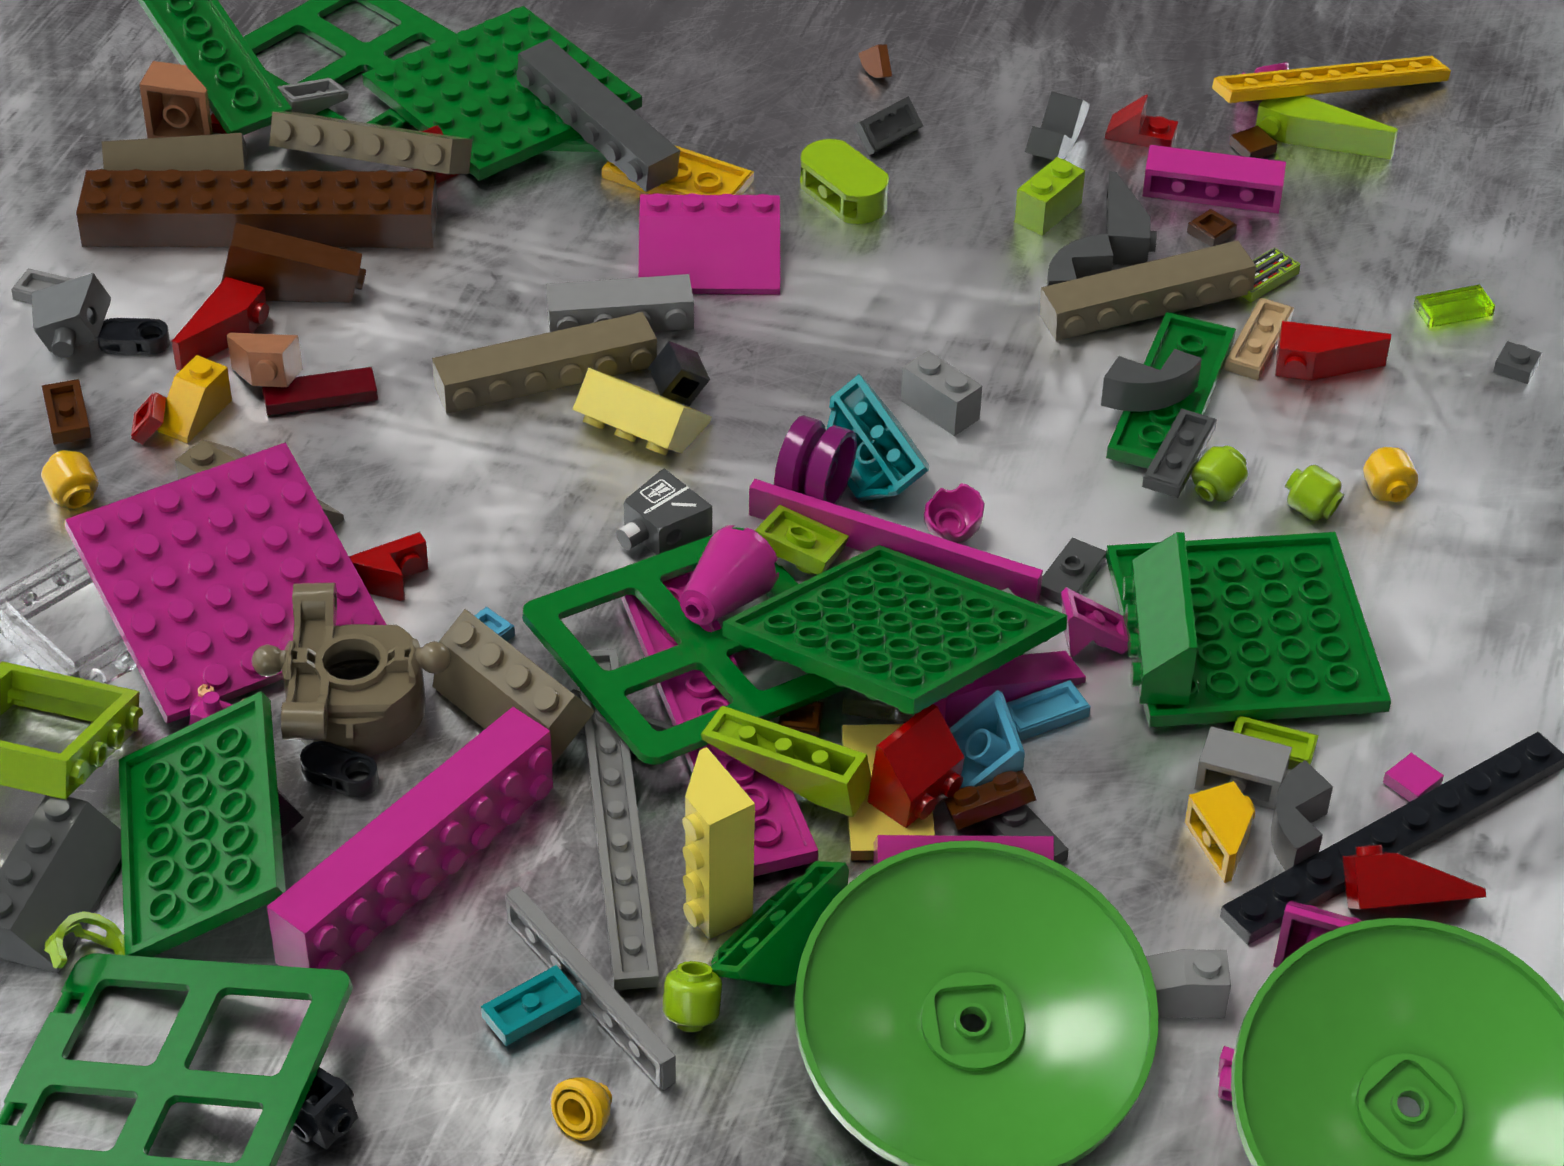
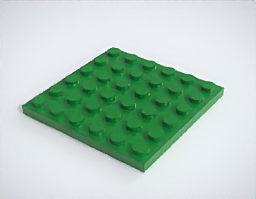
[362,6,642,180]
[1106,532,1391,727]
[723,545,1067,715]

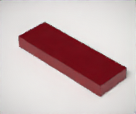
[262,367,378,416]

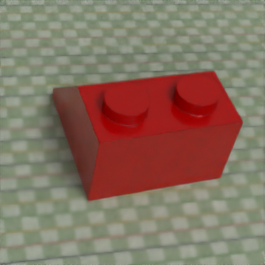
[867,704,965,828]

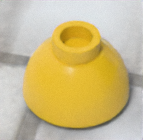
[550,1077,612,1141]

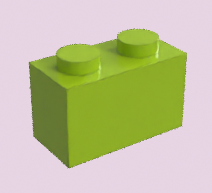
[1014,157,1085,236]

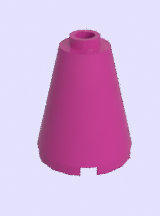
[680,525,779,625]

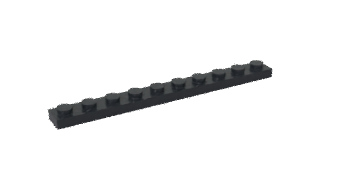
[1220,732,1564,945]

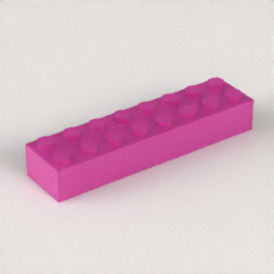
[267,707,553,970]

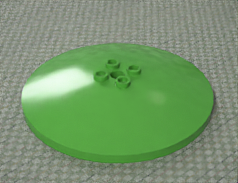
[794,841,1159,1166]
[1231,918,1564,1166]

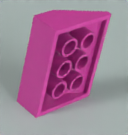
[638,193,780,295]

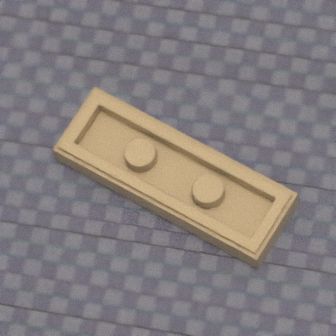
[1224,298,1294,380]

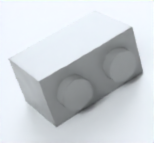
[901,351,982,436]
[1194,726,1292,810]

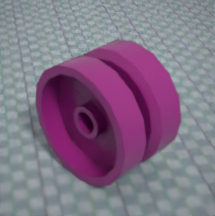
[774,415,857,505]

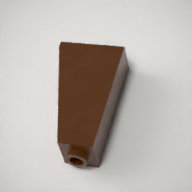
[221,222,366,303]

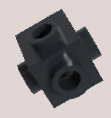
[292,1067,358,1150]

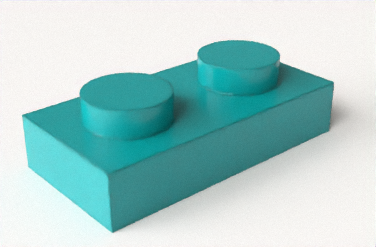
[481,965,581,1046]

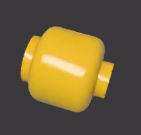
[1363,447,1418,502]
[41,450,99,509]

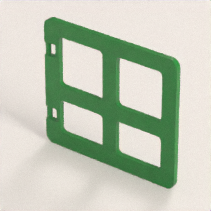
[243,0,457,129]
[522,527,848,765]
[0,953,353,1166]

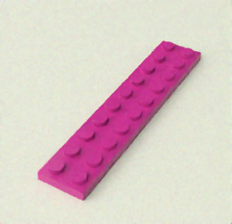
[621,571,818,877]

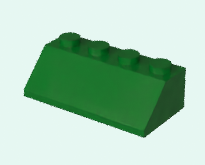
[1122,532,1198,705]

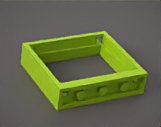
[0,661,143,800]

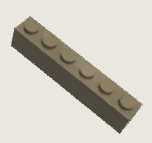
[269,111,473,174]
[1039,240,1256,341]
[432,312,657,414]

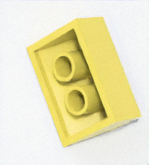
[572,368,712,456]

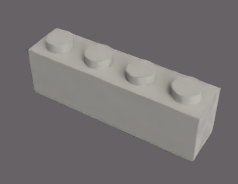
[546,274,694,332]

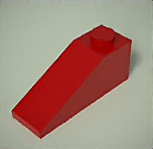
[172,277,269,370]
[1275,321,1391,381]
[1343,845,1486,909]

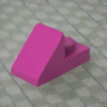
[1061,587,1128,658]

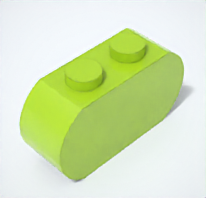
[800,139,889,224]

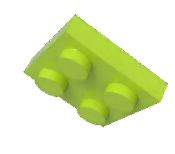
[755,504,849,575]

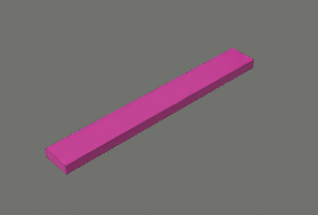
[749,479,1043,603]

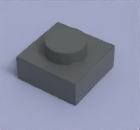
[1493,341,1542,384]

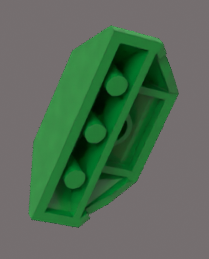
[710,861,849,986]

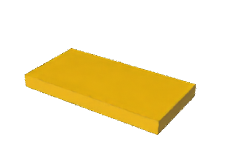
[601,145,754,195]

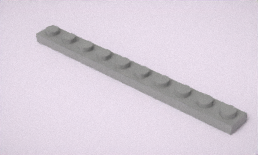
[579,649,659,990]

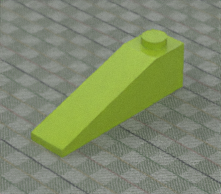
[1255,96,1398,159]
[701,705,871,817]

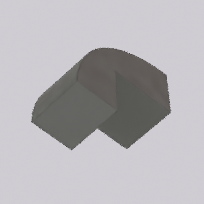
[1025,91,1090,160]
[1047,234,1113,286]
[1101,349,1202,411]
[1271,760,1333,870]

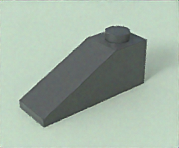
[1105,171,1157,265]

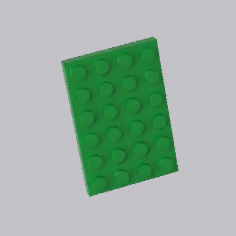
[118,691,286,957]

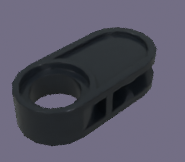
[97,318,170,355]
[300,741,379,798]

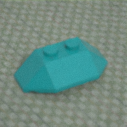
[827,374,929,502]

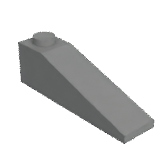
[1146,949,1231,1018]

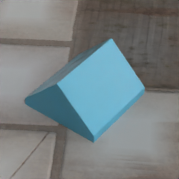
[949,690,1025,789]

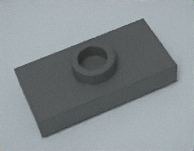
[854,96,923,155]
[1040,537,1106,604]

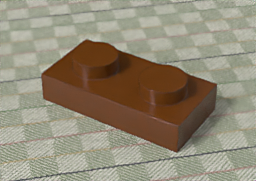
[42,379,92,445]
[944,770,1037,830]

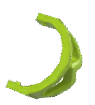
[44,911,125,968]

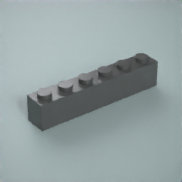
[517,39,680,192]

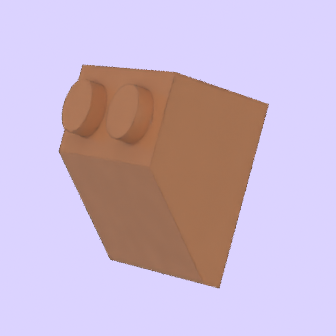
[139,61,213,138]

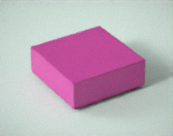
[1383,752,1444,802]

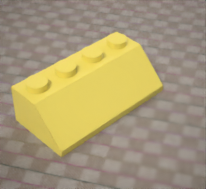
[682,747,755,940]

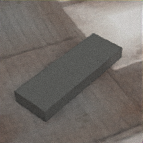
[1142,408,1217,498]

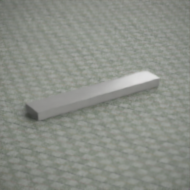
[506,886,676,1091]

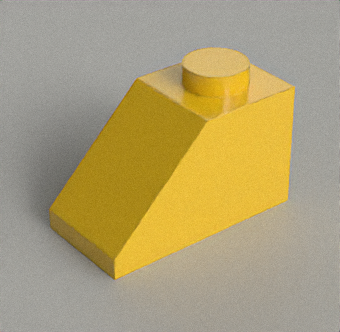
[157,355,232,444]
[1184,781,1255,883]

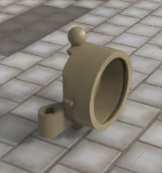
[251,583,451,756]

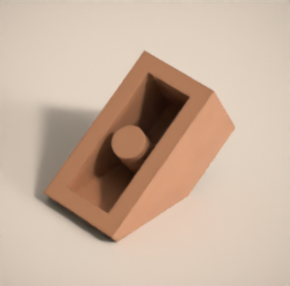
[227,333,303,387]

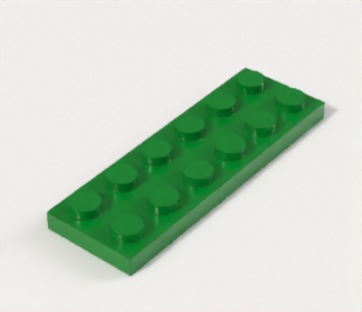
[137,0,292,135]
[1106,312,1236,469]

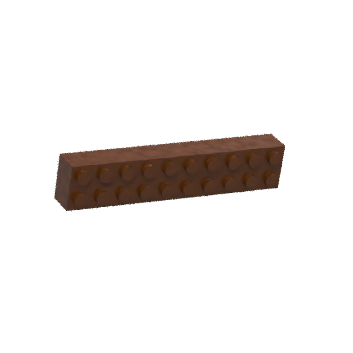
[76,169,438,248]

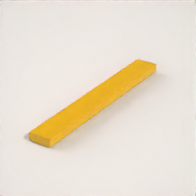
[1212,56,1451,103]

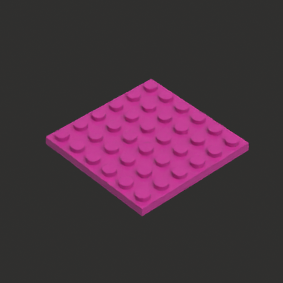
[65,442,386,724]

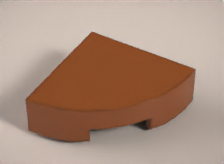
[858,44,892,78]

